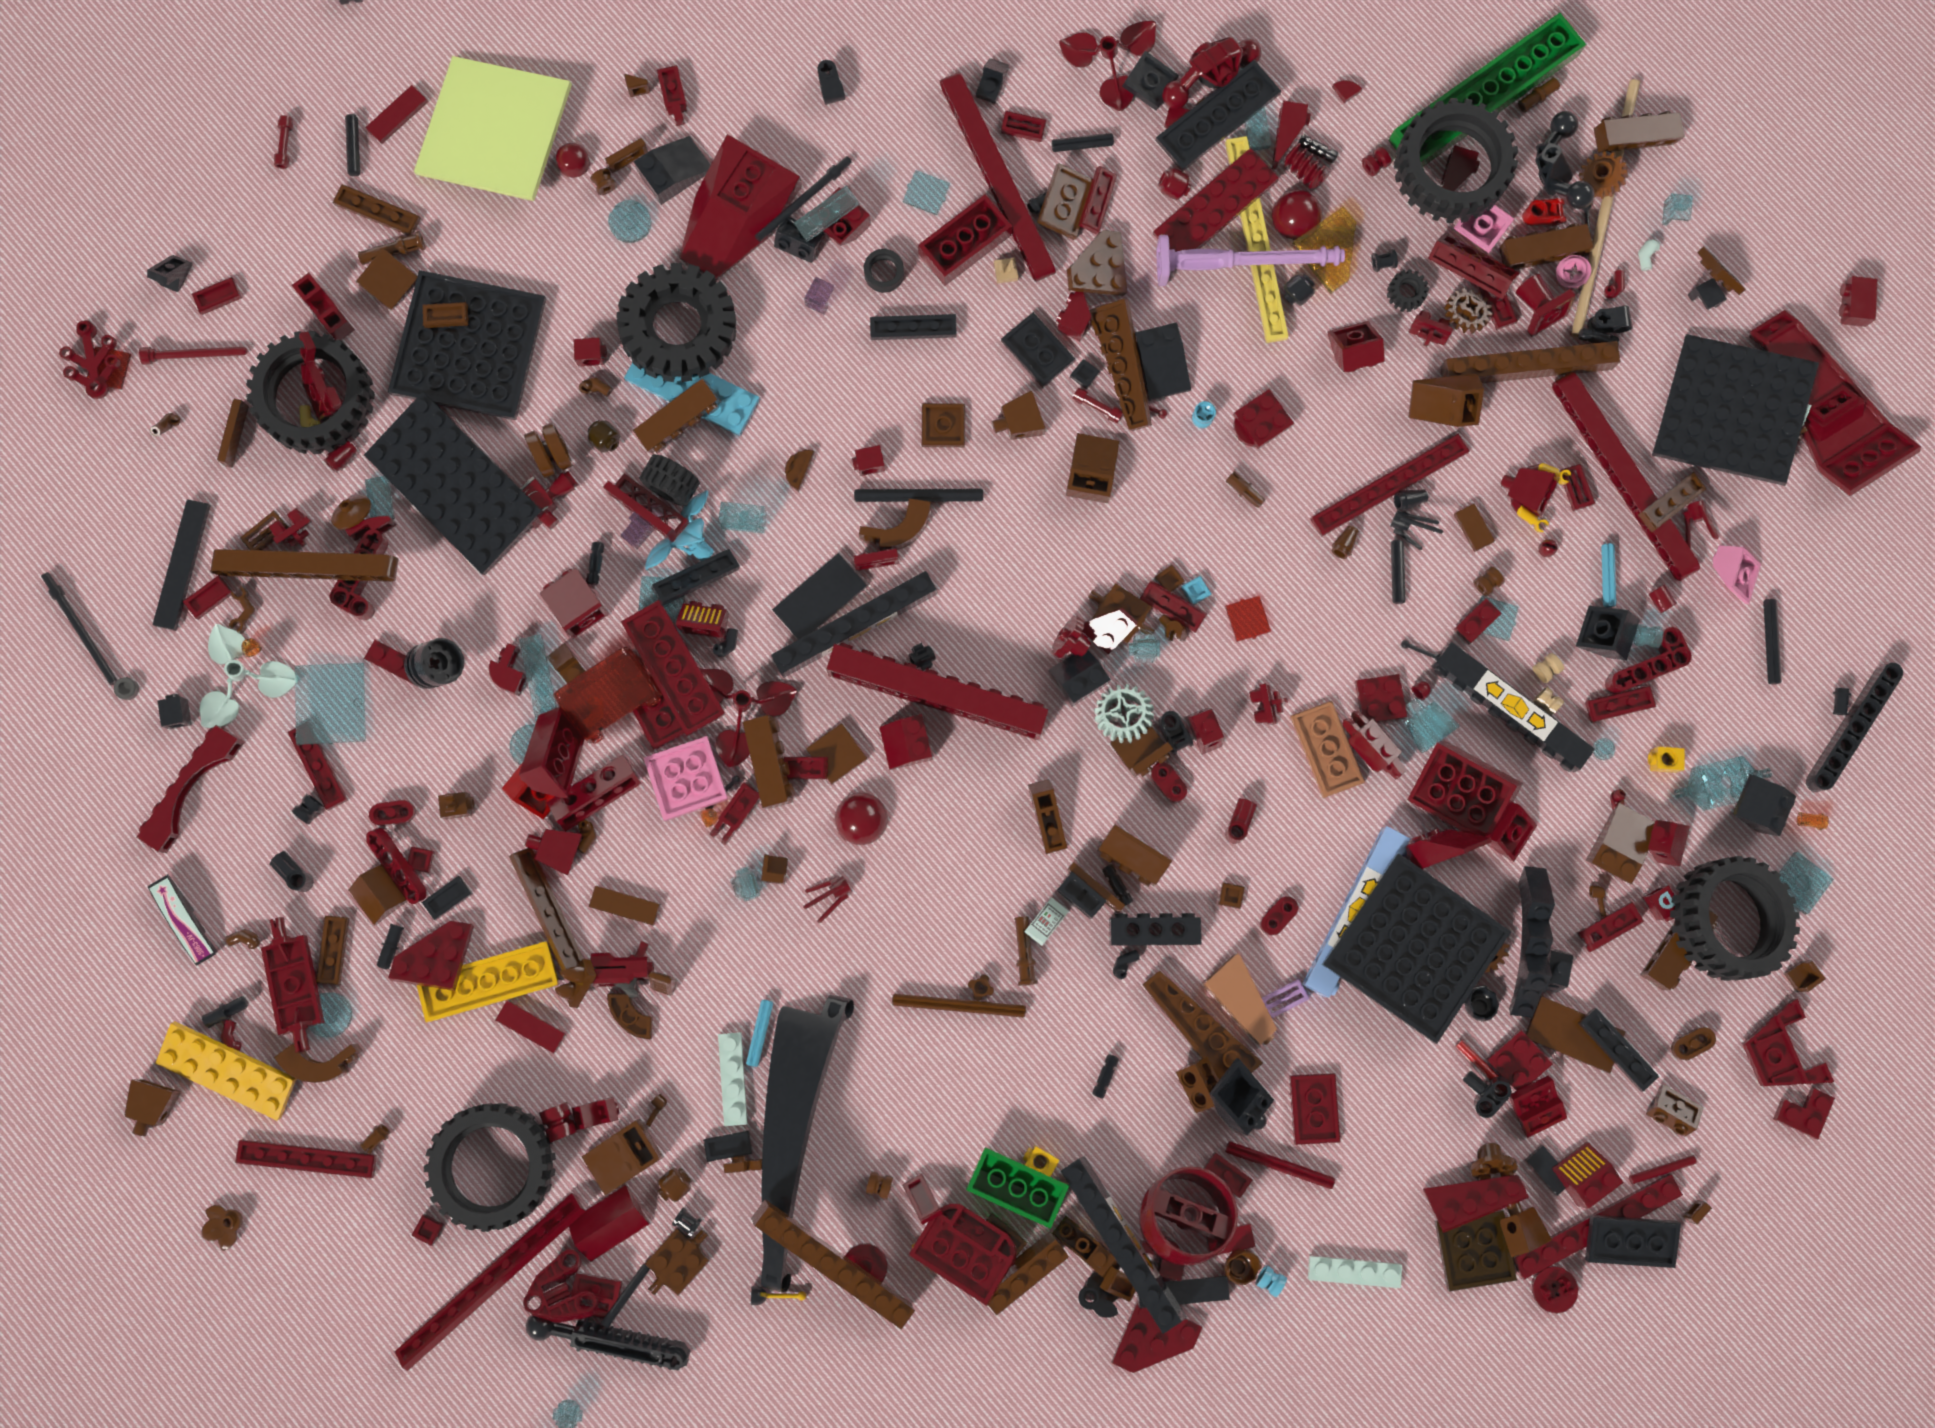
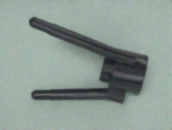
[1390,510,1443,550]

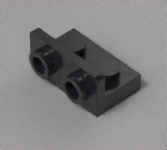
[774,217,825,263]

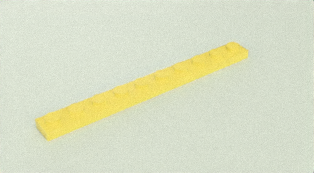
[1225,136,1288,343]

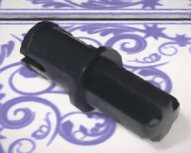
[377,923,404,969]
[202,996,249,1028]

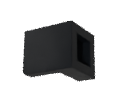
[1688,278,1727,310]

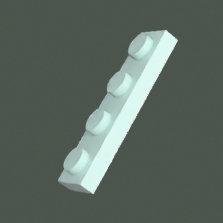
[718,1032,748,1126]
[1308,1255,1402,1288]

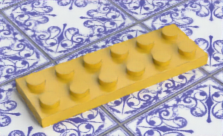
[416,941,560,1023]
[155,1021,296,1121]

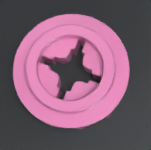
[1556,255,1591,289]

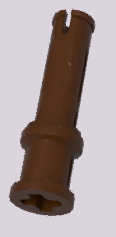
[358,231,426,265]
[1014,916,1038,986]

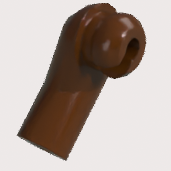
[579,377,613,397]
[150,413,180,437]
[577,820,596,855]
[225,929,260,949]

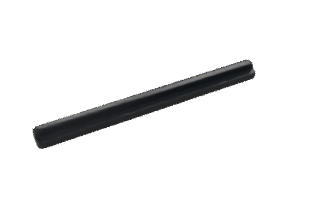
[854,489,983,502]

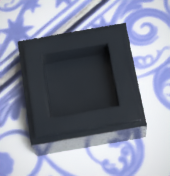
[1070,359,1100,390]

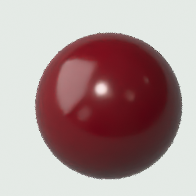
[1271,190,1323,240]
[835,792,888,845]

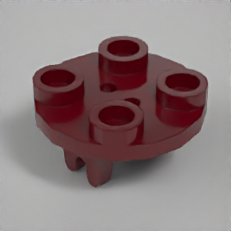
[1531,1266,1579,1314]

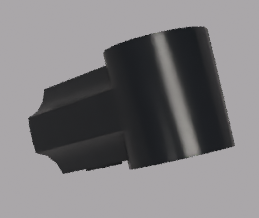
[269,851,314,892]

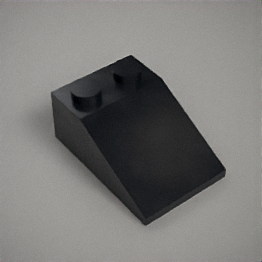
[634,136,711,205]
[1135,322,1191,401]

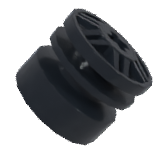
[404,638,464,689]

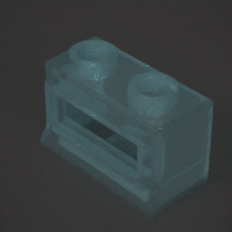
[719,502,767,534]

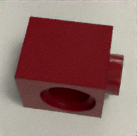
[573,337,607,367]
[852,445,885,476]

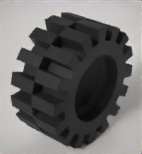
[1387,269,1429,312]

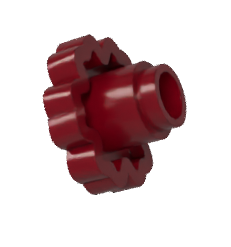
[1052,616,1091,658]

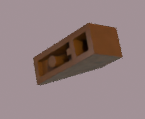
[1028,779,1067,854]

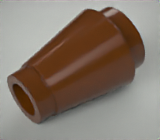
[1331,526,1359,559]

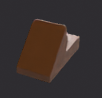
[547,643,591,691]

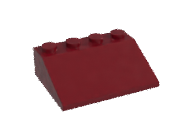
[1407,740,1523,838]

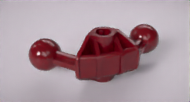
[1162,37,1262,109]

